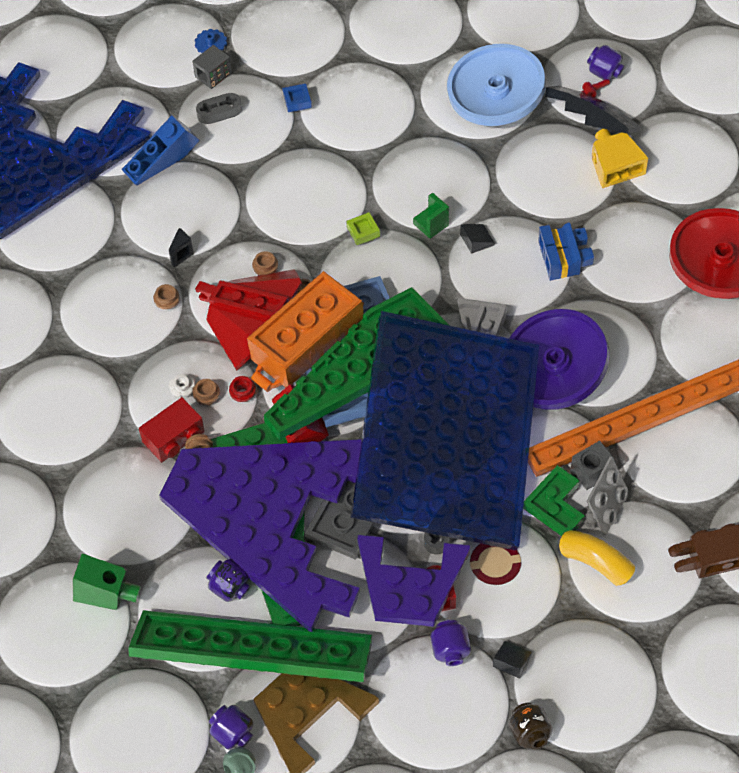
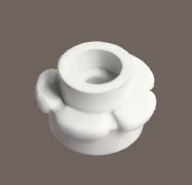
[169,374,195,399]

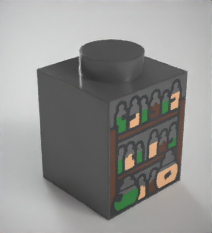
[192,45,232,89]

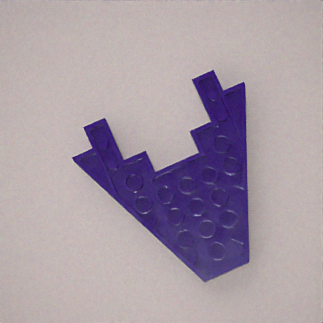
[159,438,410,632]

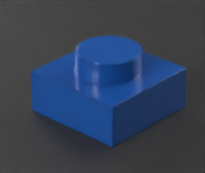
[282,83,312,112]

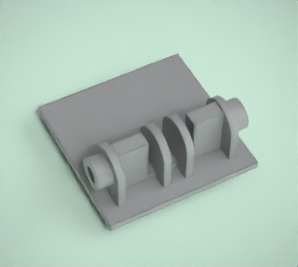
[584,457,629,535]

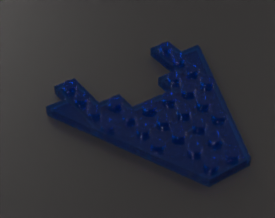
[0,62,152,240]

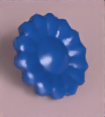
[195,29,227,53]

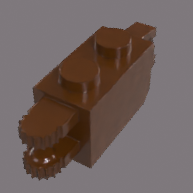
[668,523,739,579]

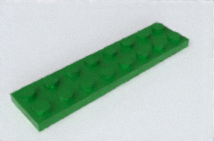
[128,610,372,682]

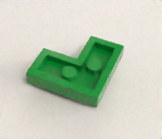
[522,465,585,536]

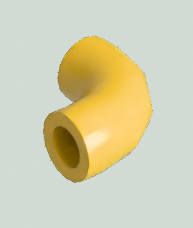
[559,530,635,586]

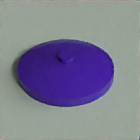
[502,309,610,410]

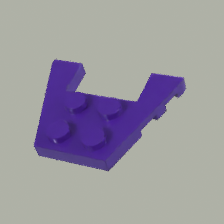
[357,535,470,627]

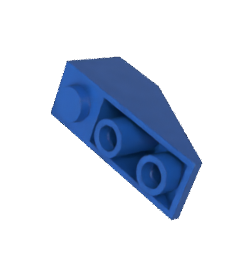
[122,115,200,186]

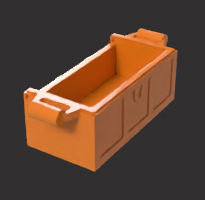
[247,271,364,392]

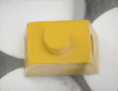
[592,129,648,189]

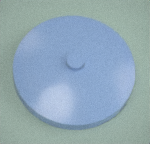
[447,44,546,126]

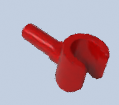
[581,80,610,97]

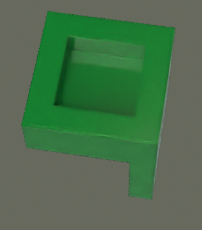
[413,193,449,239]

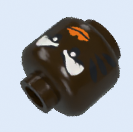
[509,703,553,749]

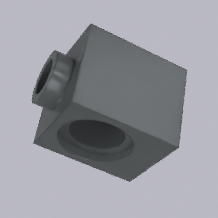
[570,441,616,490]

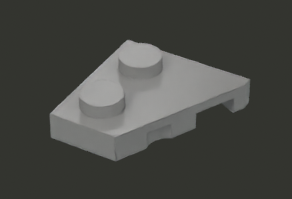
[457,298,508,354]

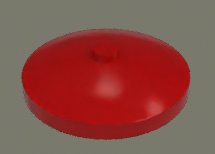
[669,208,739,299]

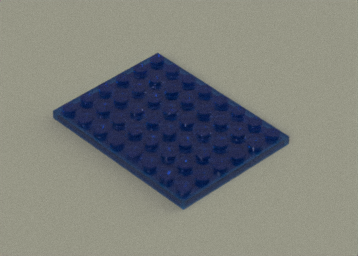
[350,311,539,550]

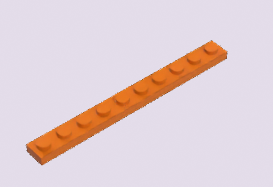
[523,359,739,477]

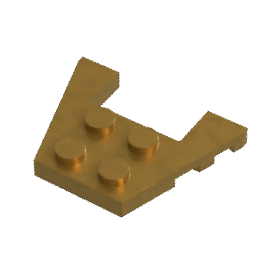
[253,673,379,773]

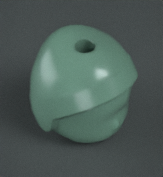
[223,747,257,773]

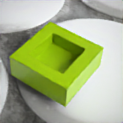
[346,212,380,245]

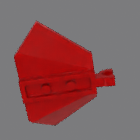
[195,269,302,371]

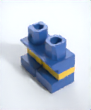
[538,222,594,281]

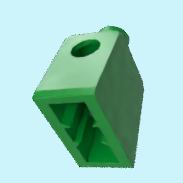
[73,554,141,610]

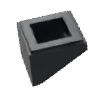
[460,224,495,254]
[169,228,194,267]
[493,641,532,679]

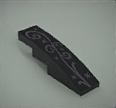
[545,86,641,134]

